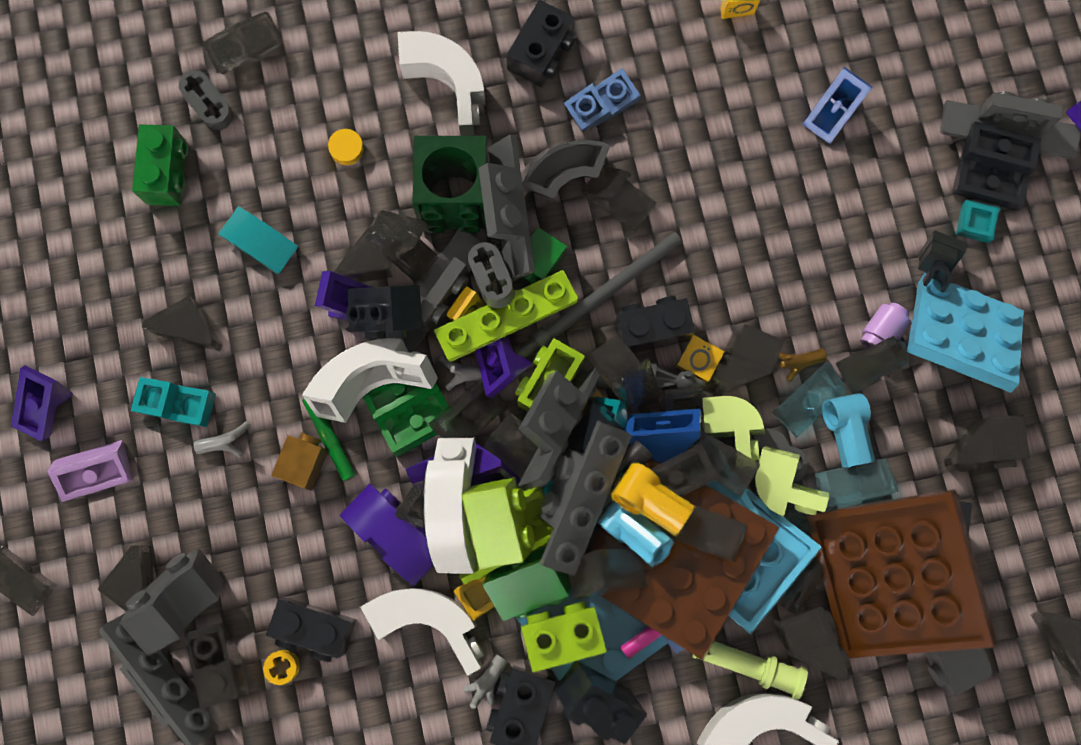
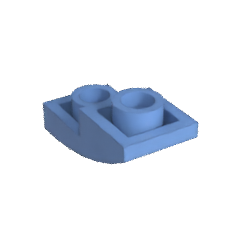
[564,68,642,132]

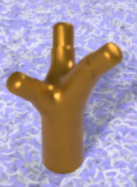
[775,348,827,382]

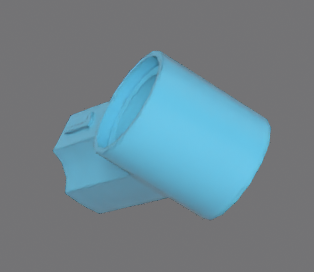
[822,393,875,468]
[597,501,674,567]

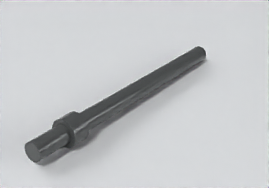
[513,232,682,359]

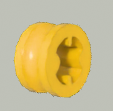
[263,650,300,685]

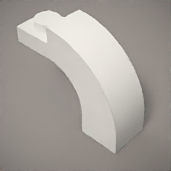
[398,31,485,136]
[302,338,438,423]
[424,438,477,574]
[360,588,484,676]
[697,692,839,745]

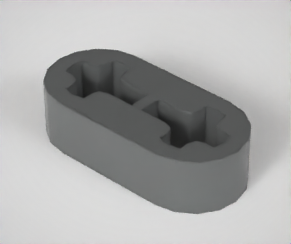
[179,70,233,131]
[468,242,515,308]

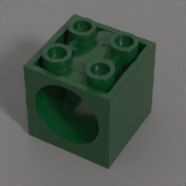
[412,136,489,234]

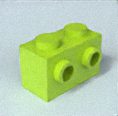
[515,338,585,412]
[461,477,535,569]
[521,601,607,673]

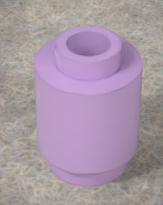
[860,303,912,357]

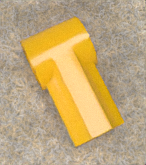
[611,463,695,536]

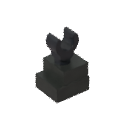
[918,230,967,293]

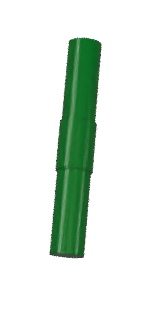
[302,399,356,482]

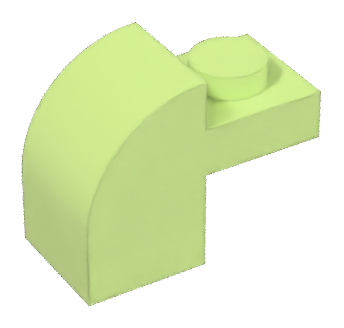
[702,396,766,472]
[755,446,829,516]

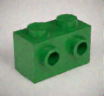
[132,124,188,206]
[482,546,574,621]

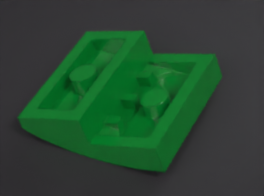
[363,382,458,458]

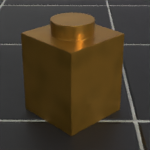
[271,432,328,491]

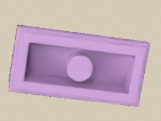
[47,440,133,502]

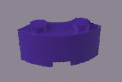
[339,483,433,587]

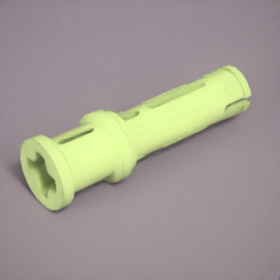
[692,641,808,700]

